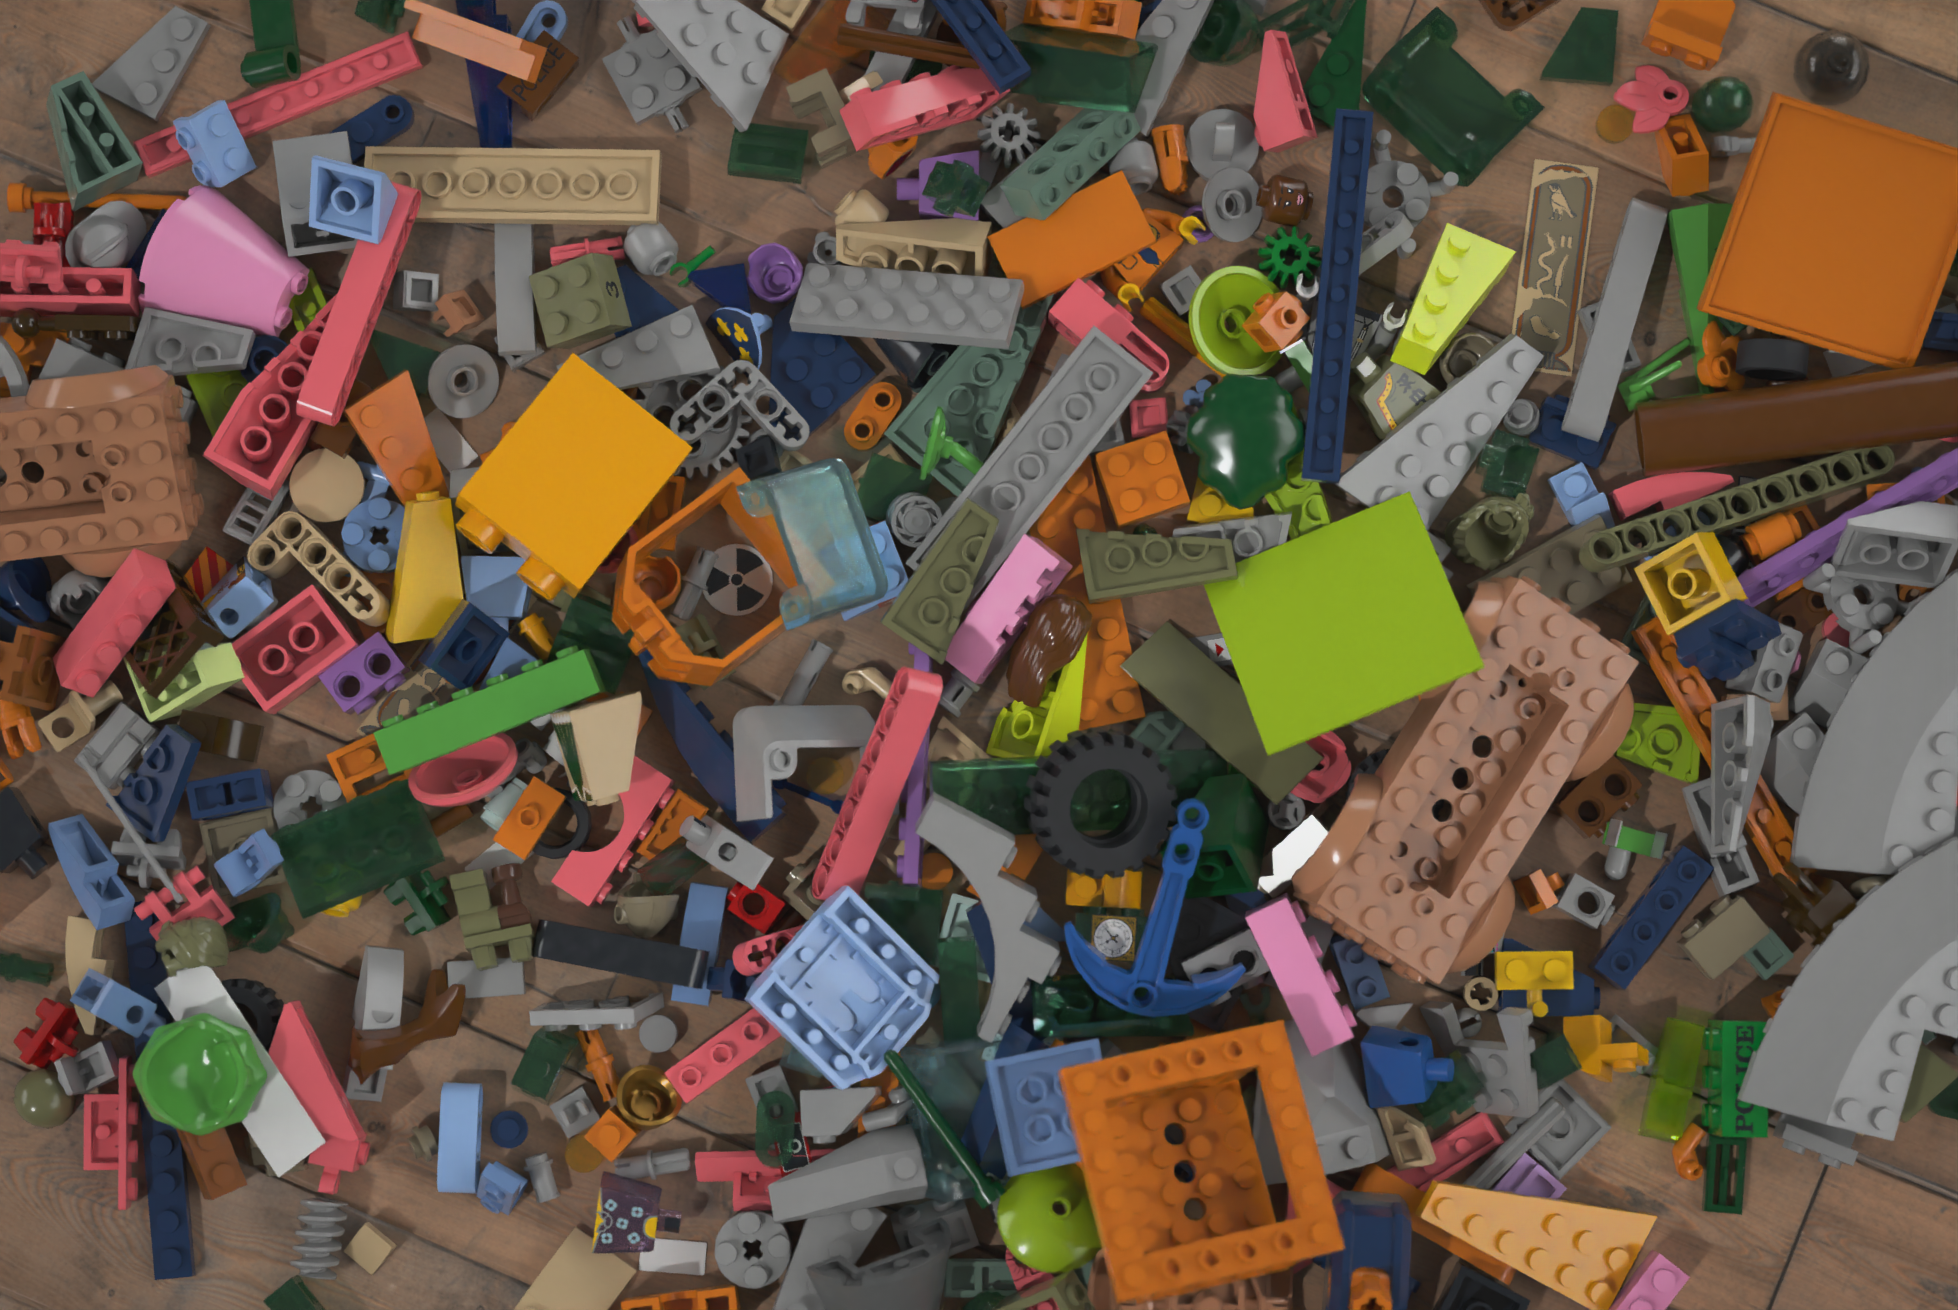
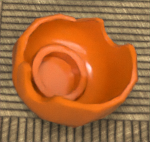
[633,555,681,611]

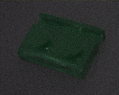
[727,123,809,184]

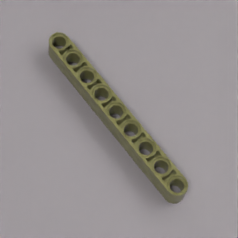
[1579,446,1895,573]

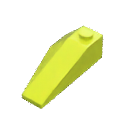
[986,633,1088,771]

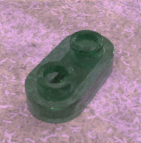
[755,1091,796,1169]

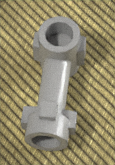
[487,738,547,799]

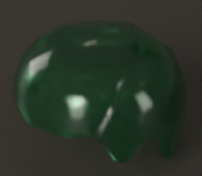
[1692,76,1754,133]

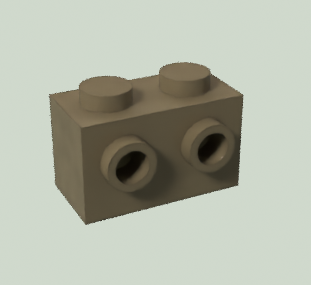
[1676,894,1771,980]

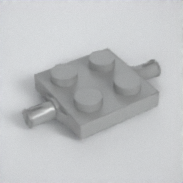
[602,16,703,133]

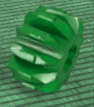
[1258,226,1321,290]

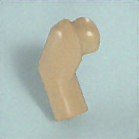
[842,667,893,700]

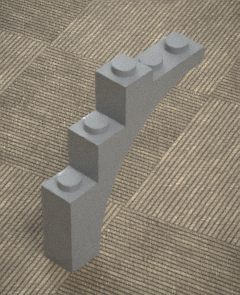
[915,792,1062,1043]

